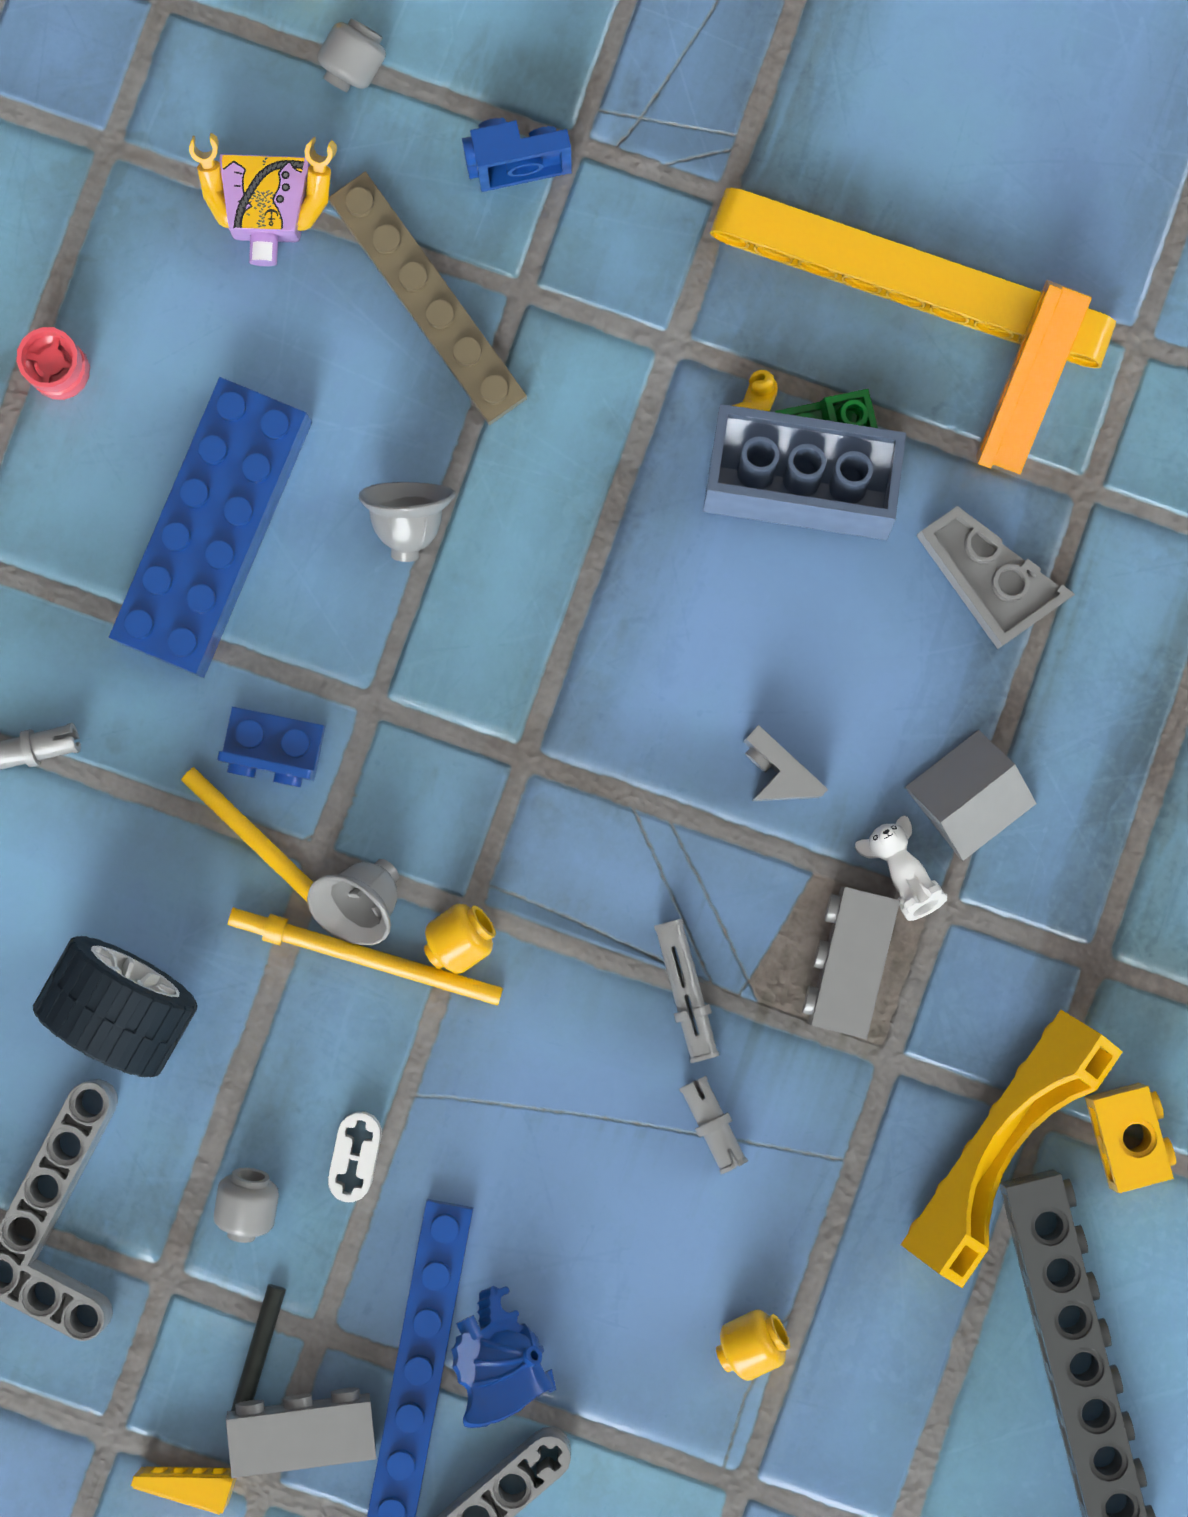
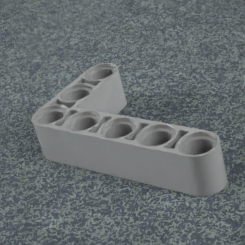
[0,1079,118,1341]

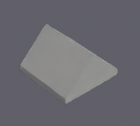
[904,730,1037,861]

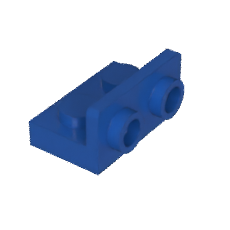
[217,707,326,787]

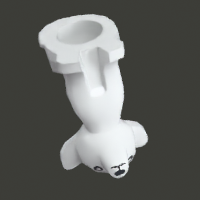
[855,816,947,921]

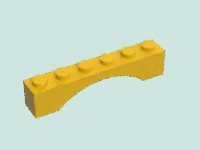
[900,1010,1123,1288]

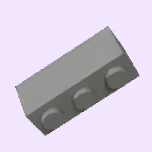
[802,887,900,1039]
[226,1387,376,1478]

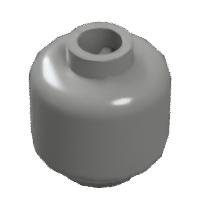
[317,18,386,93]
[214,1168,279,1243]

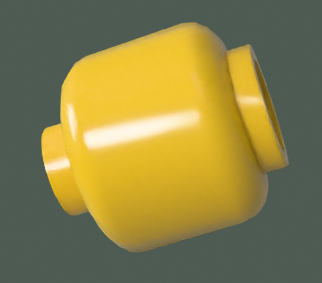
[424,904,496,973]
[716,1309,790,1381]

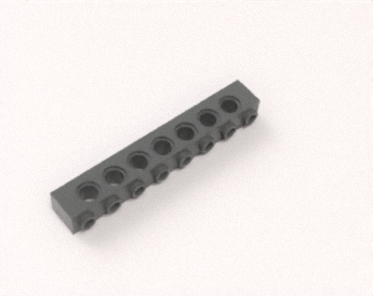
[999,1169,1156,1517]

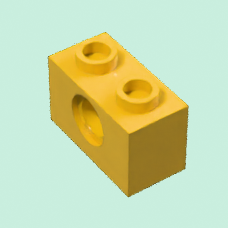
[1085,1083,1176,1193]

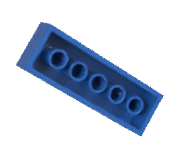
[109,377,312,678]

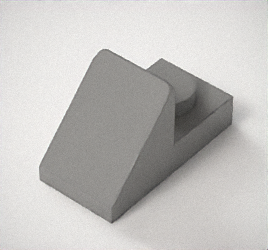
[743,725,828,801]

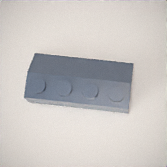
[703,404,906,540]

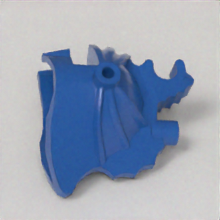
[451,1286,556,1428]

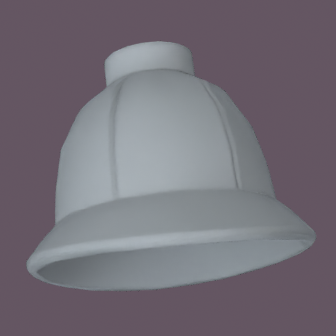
[359,482,456,562]
[307,859,399,945]

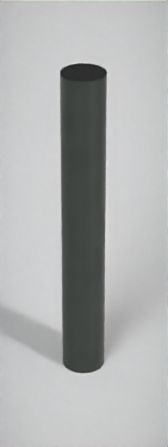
[231,1284,286,1411]

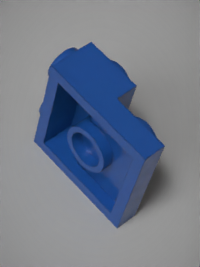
[462,118,572,192]

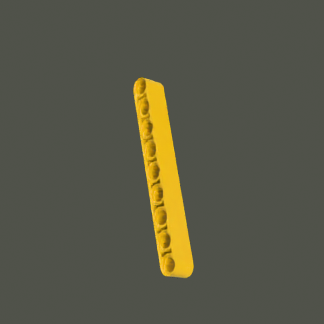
[710,188,1116,368]

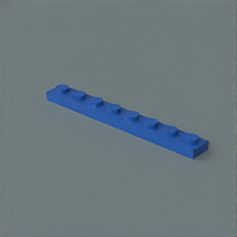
[367,1199,474,1517]

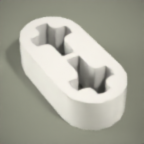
[328,1111,382,1202]

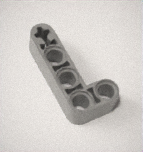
[436,1427,571,1517]

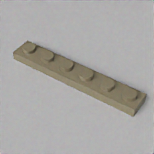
[329,171,527,426]

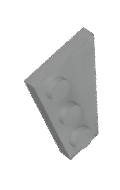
[916,506,1075,649]

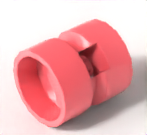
[16,327,90,400]

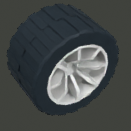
[33,936,198,1078]

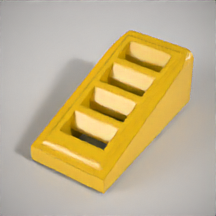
[131,1466,236,1515]

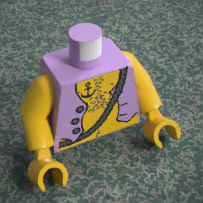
[189,133,337,266]

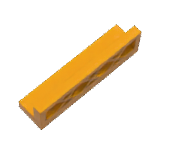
[976,280,1092,474]

